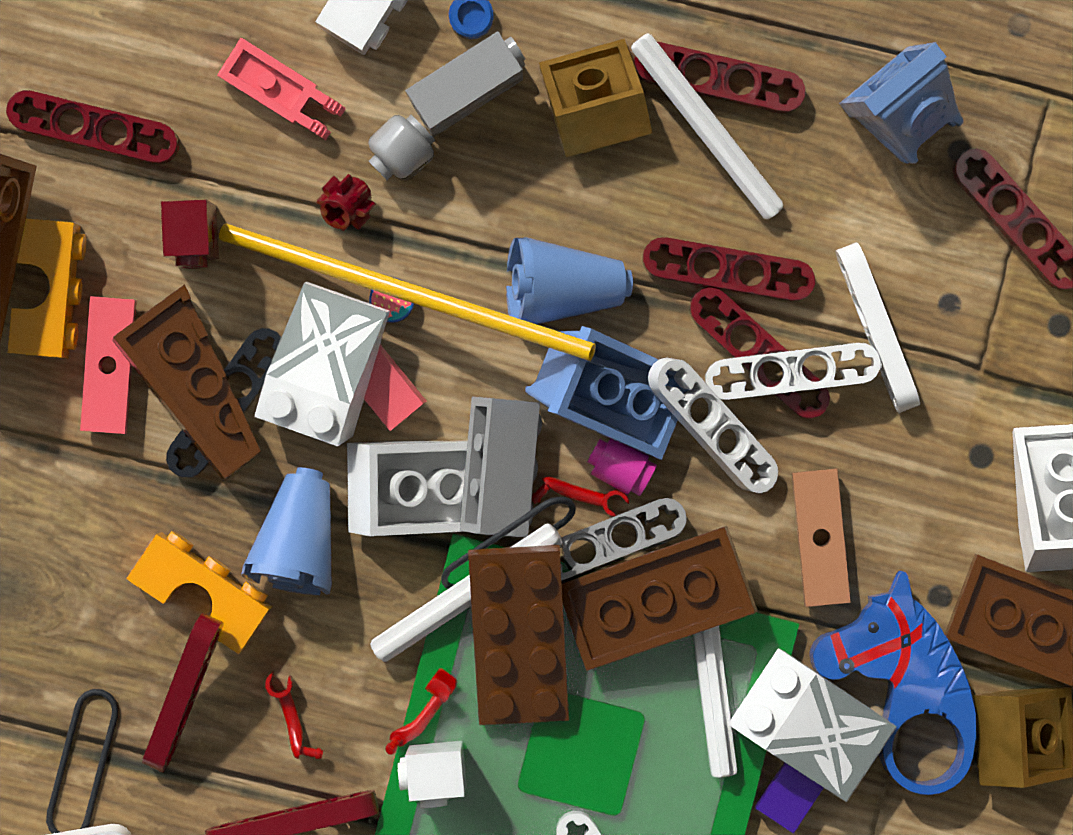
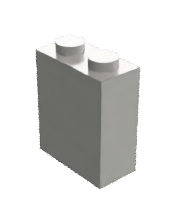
[405,31,525,137]

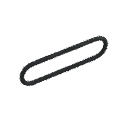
[441,497,576,589]
[46,689,119,834]

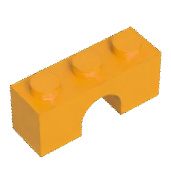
[7,218,86,359]
[126,531,273,654]

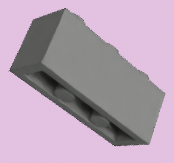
[460,397,542,537]

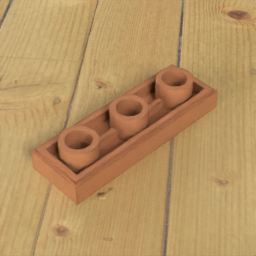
[791,468,851,607]

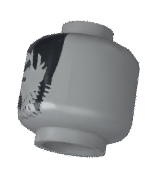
[368,115,436,182]

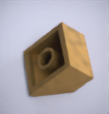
[539,38,653,157]
[974,687,1073,788]

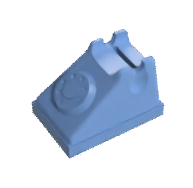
[839,42,964,164]
[525,326,689,460]

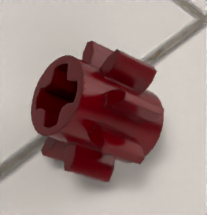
[317,174,376,232]

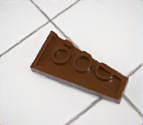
[112,284,261,481]

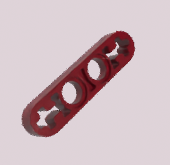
[634,42,805,113]
[6,90,179,164]
[953,148,1073,290]
[642,237,815,301]
[689,287,830,418]
[142,613,224,773]
[205,790,380,835]

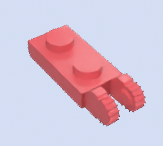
[217,38,346,140]

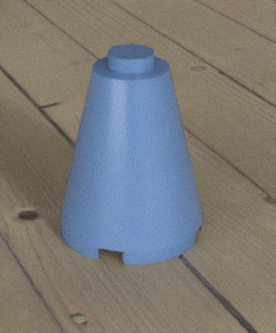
[506,237,633,324]
[241,467,332,595]

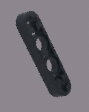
[166,328,282,478]

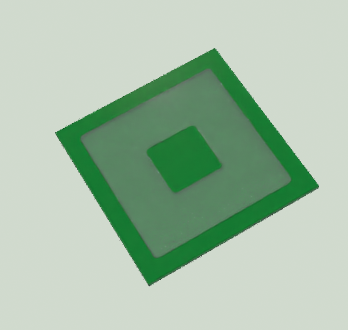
[375,534,799,835]

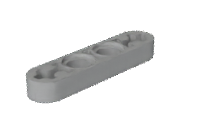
[560,498,687,583]

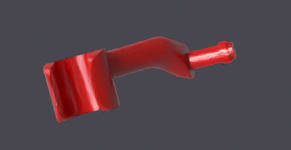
[531,477,629,517]
[385,668,458,755]
[265,671,324,760]

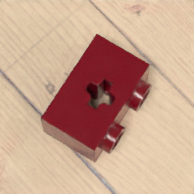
[161,199,219,269]

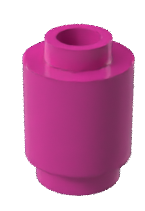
[587,438,657,496]

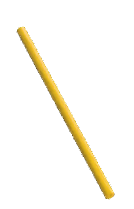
[219,223,596,361]

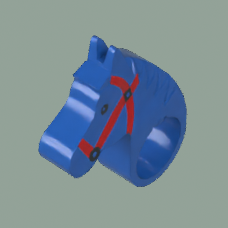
[809,571,976,795]

